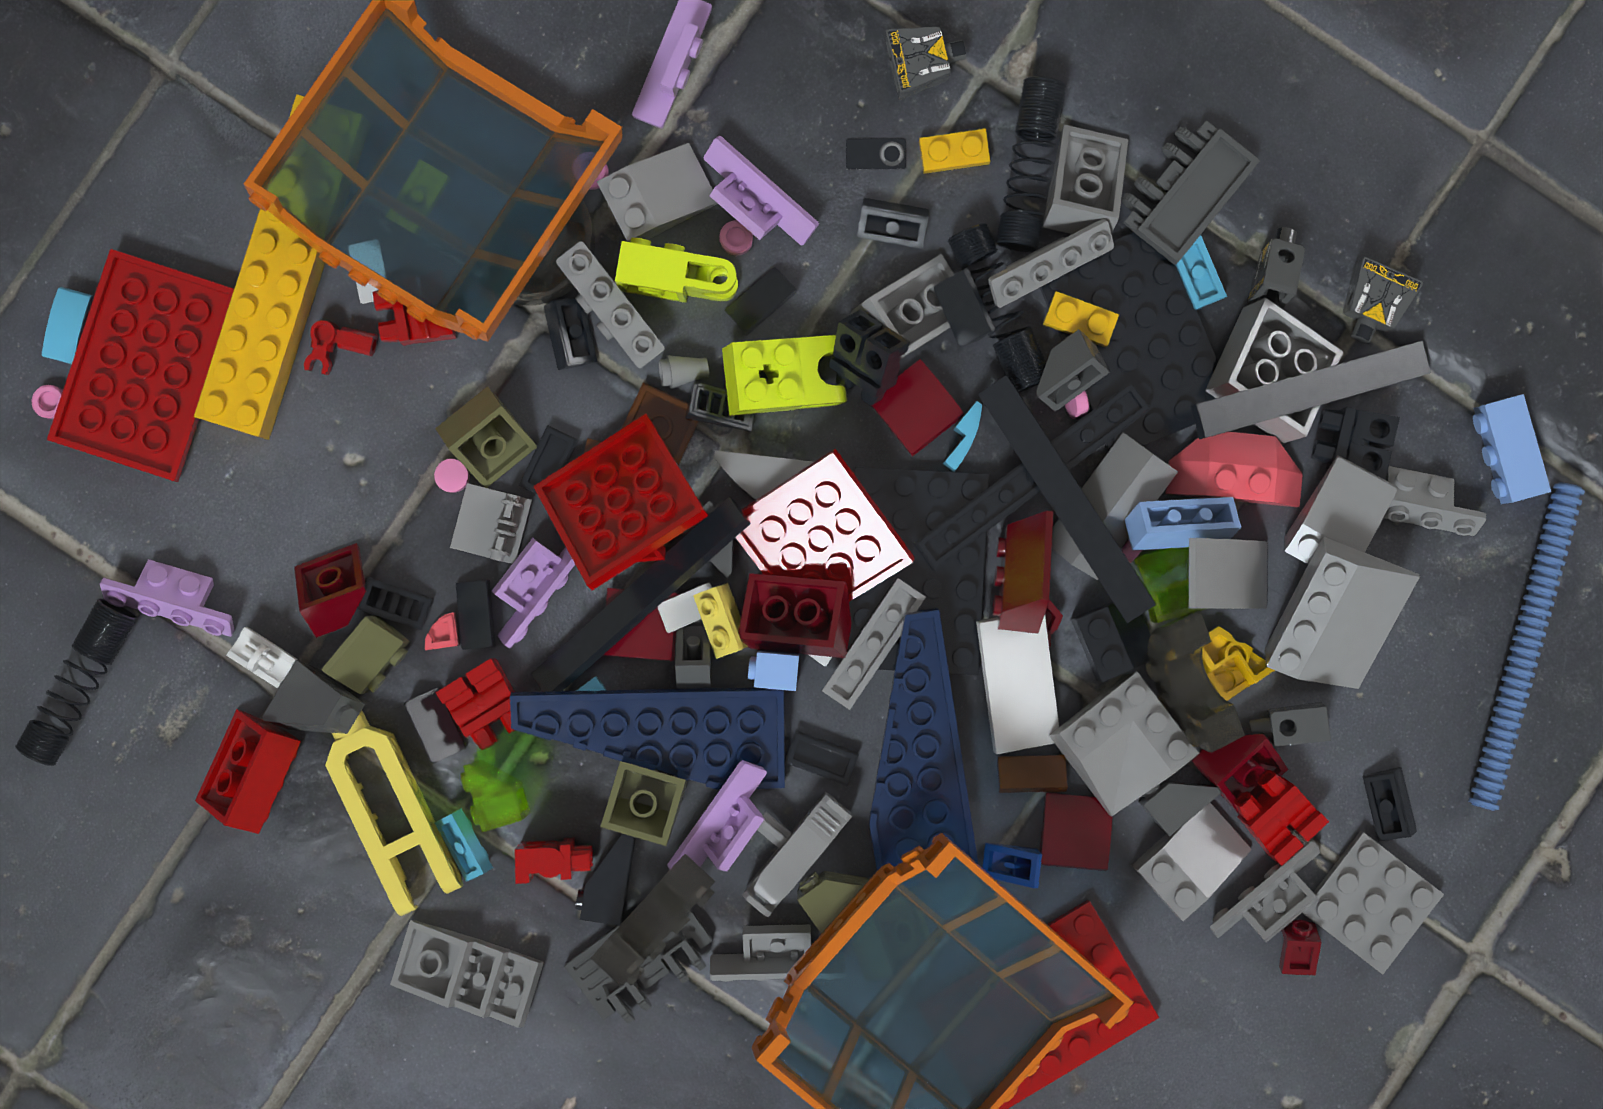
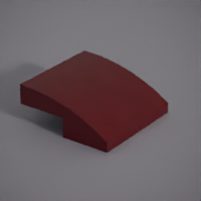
[871,359,965,457]
[604,588,679,661]
[1040,793,1112,871]

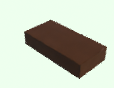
[997,755,1068,793]

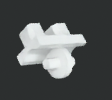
[226,627,298,688]

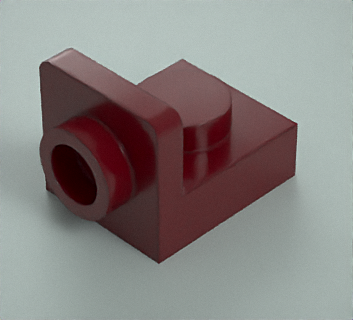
[1279,920,1322,976]

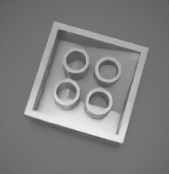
[1205,298,1343,443]
[1049,672,1199,816]

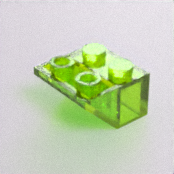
[1133,547,1209,623]
[461,759,531,832]

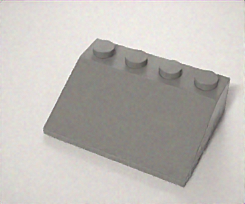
[1265,536,1420,689]

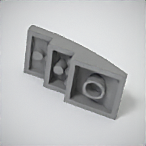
[1189,538,1267,609]
[390,920,544,1028]

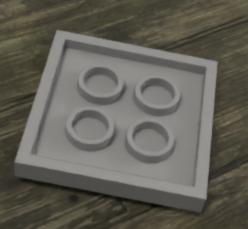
[1302,831,1444,974]

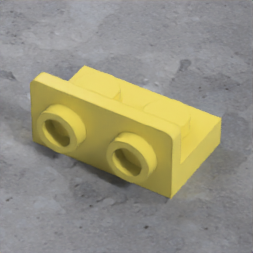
[693,583,748,659]

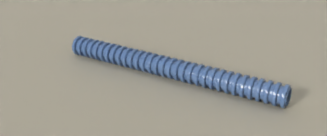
[1468,482,1585,811]

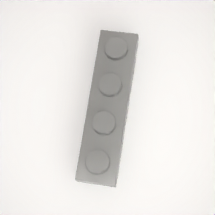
[821,578,926,710]

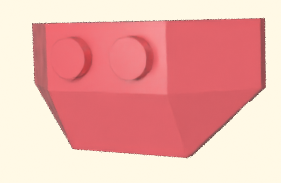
[1165,432,1303,508]

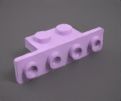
[632,0,712,128]
[703,136,819,245]
[492,538,575,648]
[100,559,234,637]
[667,760,767,877]

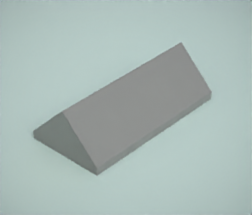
[1052,432,1178,580]

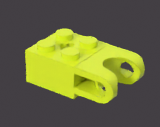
[615,237,738,303]
[722,335,847,415]

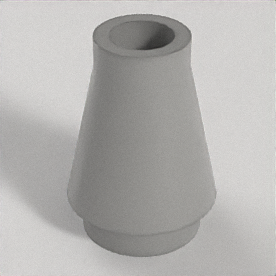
[659,355,709,389]

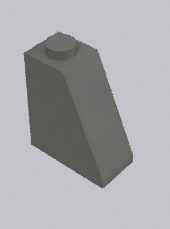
[262,660,365,734]

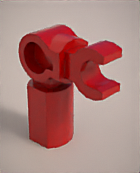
[304,320,378,375]

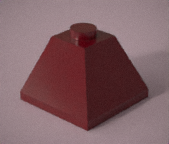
[294,543,366,638]
[1192,734,1289,814]

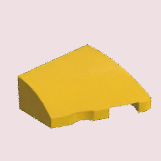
[1183,626,1275,705]

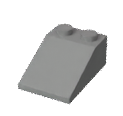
[1043,125,1128,234]
[597,143,718,242]
[852,254,954,360]
[1284,455,1398,564]
[1131,803,1252,921]

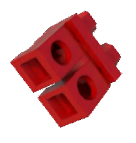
[372,270,457,346]
[435,658,516,750]
[1233,769,1330,866]
[515,838,593,884]

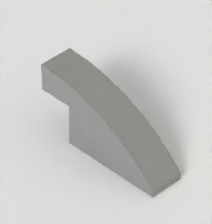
[714,450,813,500]

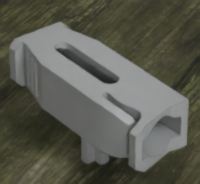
[742,791,852,917]

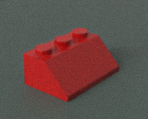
[195,709,301,834]

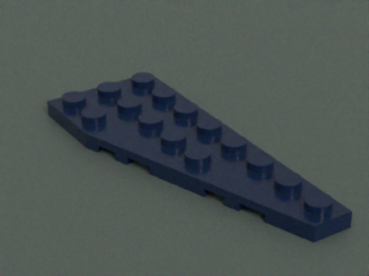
[869,608,979,885]
[510,687,785,790]

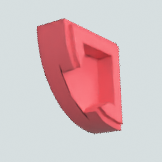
[425,612,460,650]

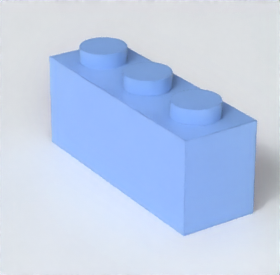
[1473,394,1551,504]
[1125,497,1241,550]
[748,650,799,691]

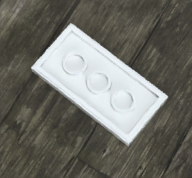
[976,615,1059,754]

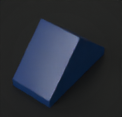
[982,843,1042,888]

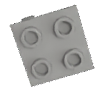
[450,483,532,564]

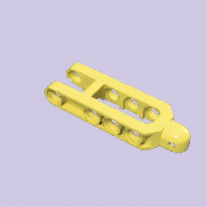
[325,710,463,916]

